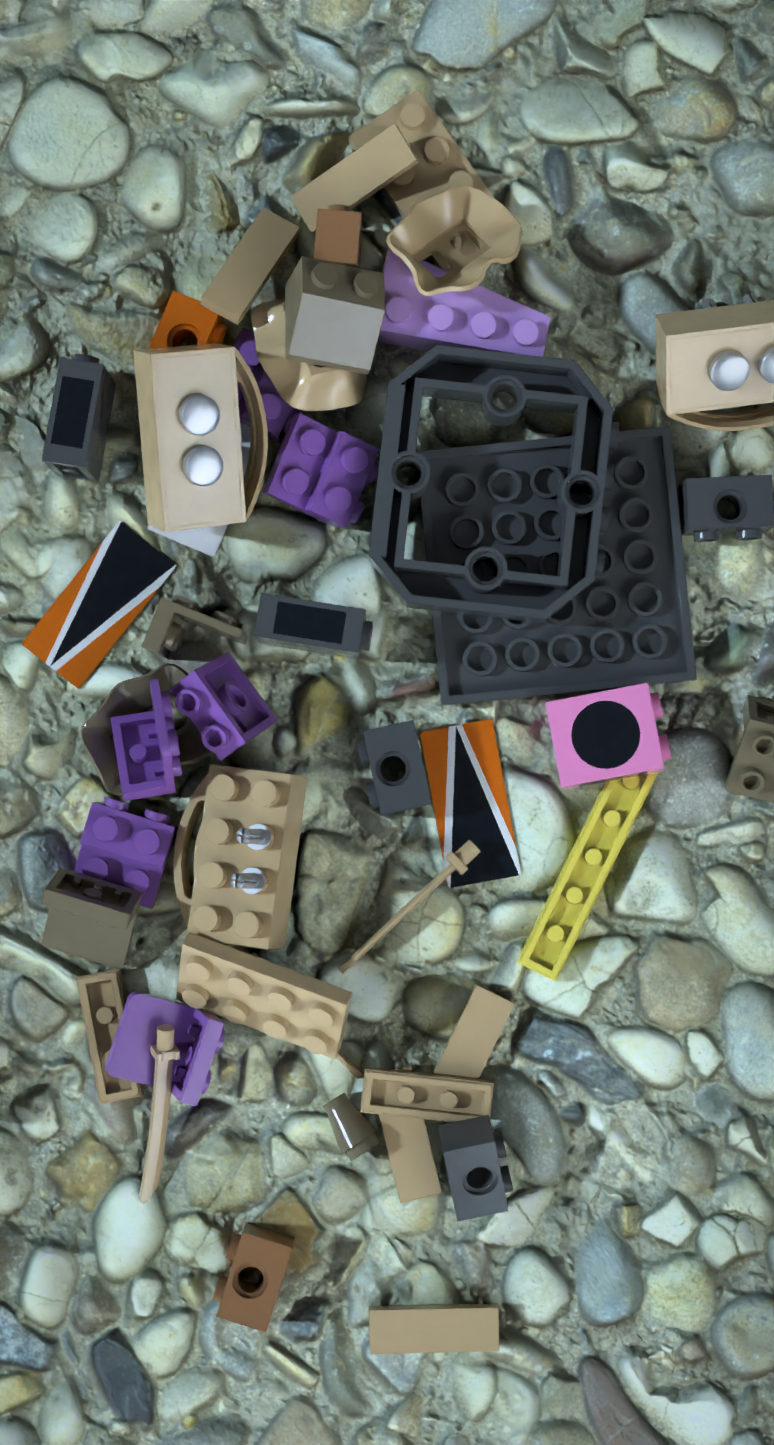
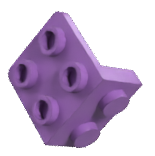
[110,678,182,801]
[105,991,225,1106]

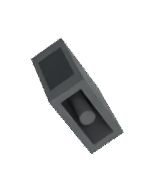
[42,354,116,483]
[254,593,373,660]

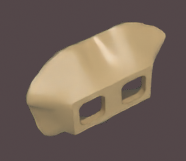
[386,186,523,296]
[251,296,367,411]

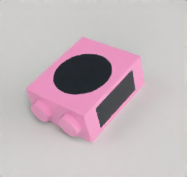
[545,683,671,790]

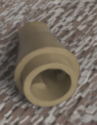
[323,1093,380,1161]

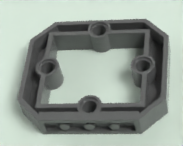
[369,345,619,623]

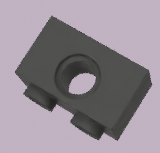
[679,475,774,542]
[356,720,432,816]
[438,1115,513,1222]

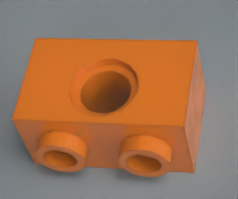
[149,290,227,349]

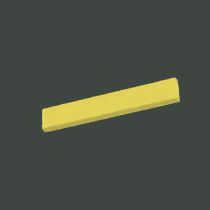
[517,761,664,982]

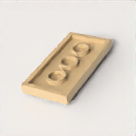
[349,89,496,271]
[176,932,353,1059]

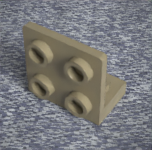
[142,594,249,659]
[725,695,774,803]
[42,867,143,969]

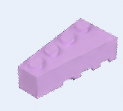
[377,246,550,357]

